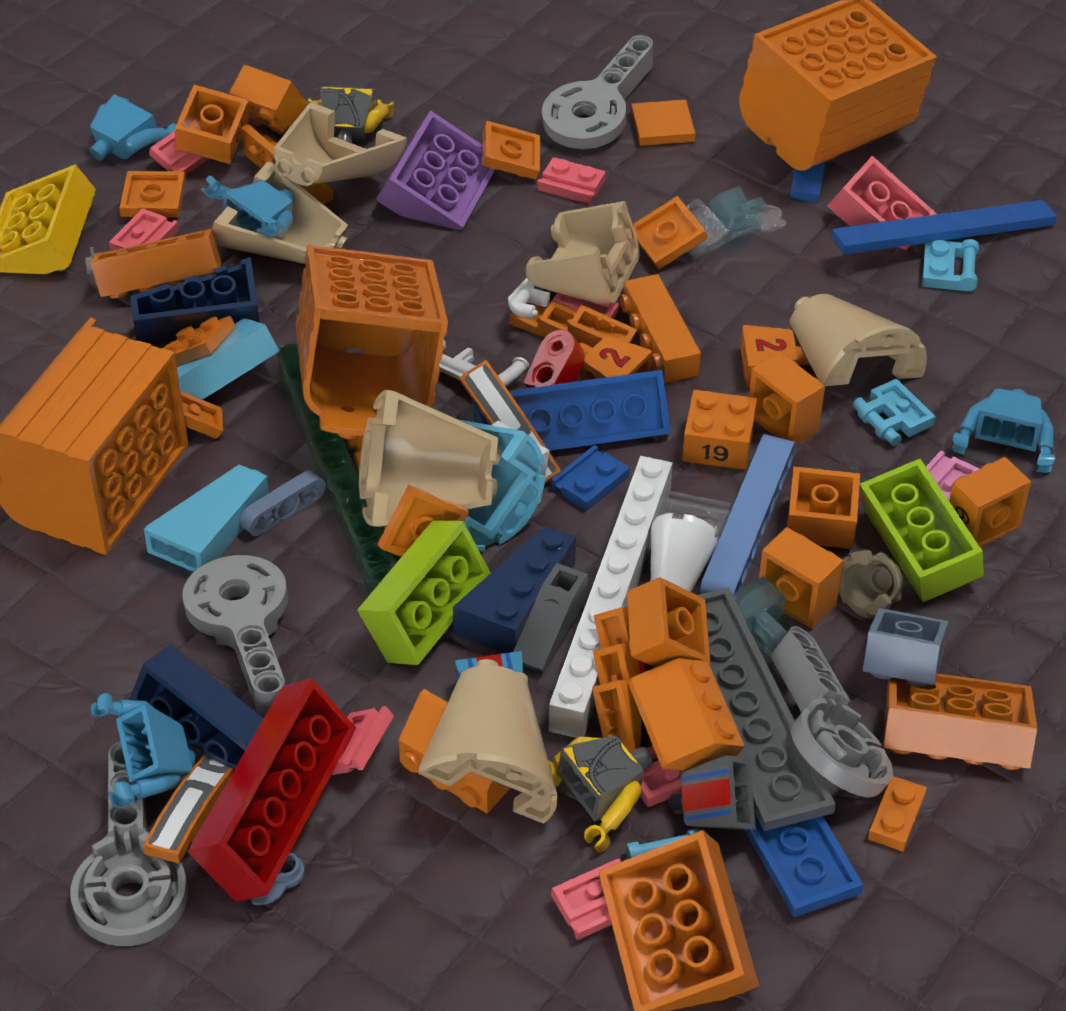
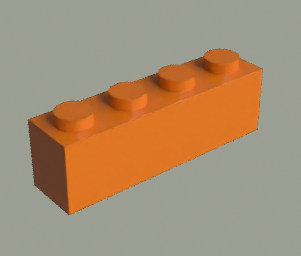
[91,229,221,299]
[619,274,701,384]

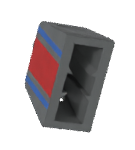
[669,755,756,830]

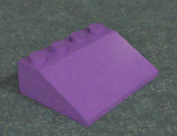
[375,110,495,231]

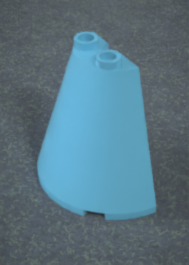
[457,419,545,551]

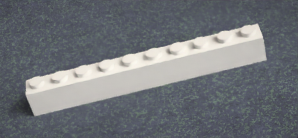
[549,456,673,738]

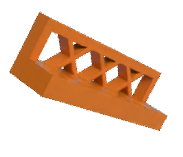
[241,124,334,204]

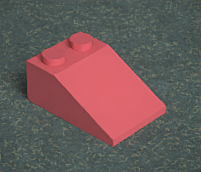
[827,156,937,250]

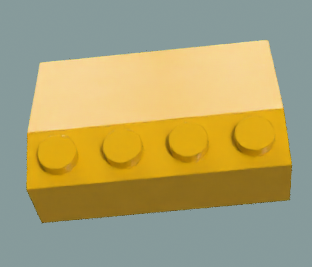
[0,164,96,274]

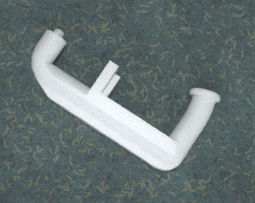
[508,278,550,319]
[439,340,529,387]

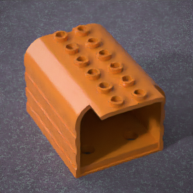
[739,0,937,171]
[296,245,448,439]
[0,317,188,555]

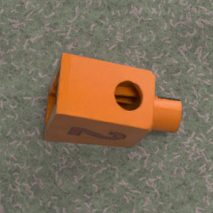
[740,325,811,389]
[579,336,652,381]

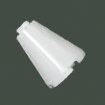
[650,513,718,592]

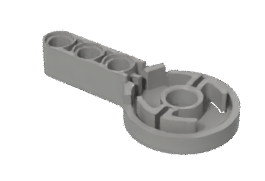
[542,35,653,149]
[182,555,288,718]
[771,626,893,797]
[70,741,188,946]

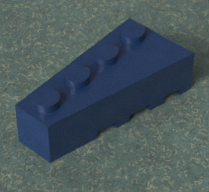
[130,257,260,342]
[453,526,576,653]
[129,645,264,770]

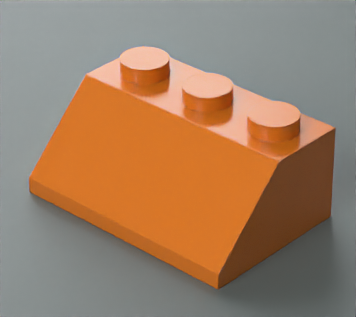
[628,658,745,771]
[398,689,511,814]

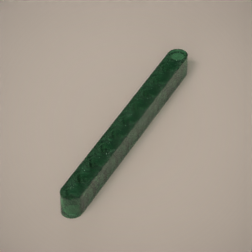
[277,344,396,595]

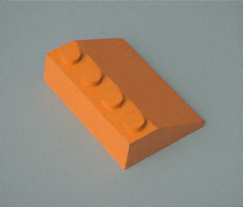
[883,674,1037,770]
[598,830,760,1011]

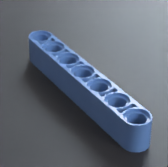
[699,434,796,601]

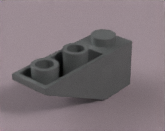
[513,563,588,673]

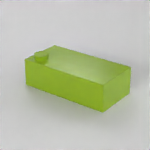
[860,459,984,603]
[357,520,491,665]

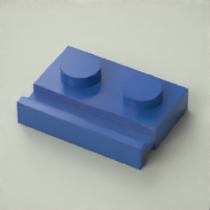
[551,445,630,511]

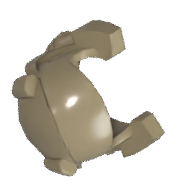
[839,550,903,618]

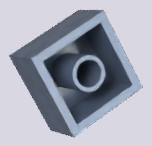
[863,608,949,686]

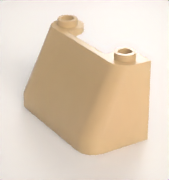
[526,201,640,305]

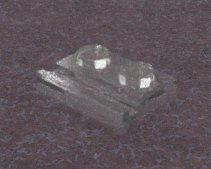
[686,198,732,261]
[658,490,732,543]

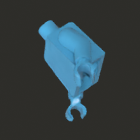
[89,94,176,161]
[201,176,295,238]
[952,388,1055,473]
[91,693,195,808]

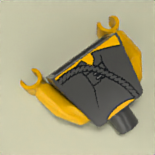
[308,87,394,143]
[548,736,652,853]

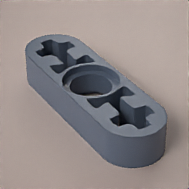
[240,470,326,536]

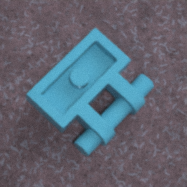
[852,379,936,446]

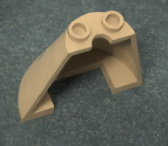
[274,102,407,186]
[212,161,348,264]
[789,294,927,386]
[359,390,501,527]
[418,659,557,824]

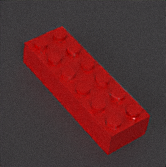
[188,678,356,902]

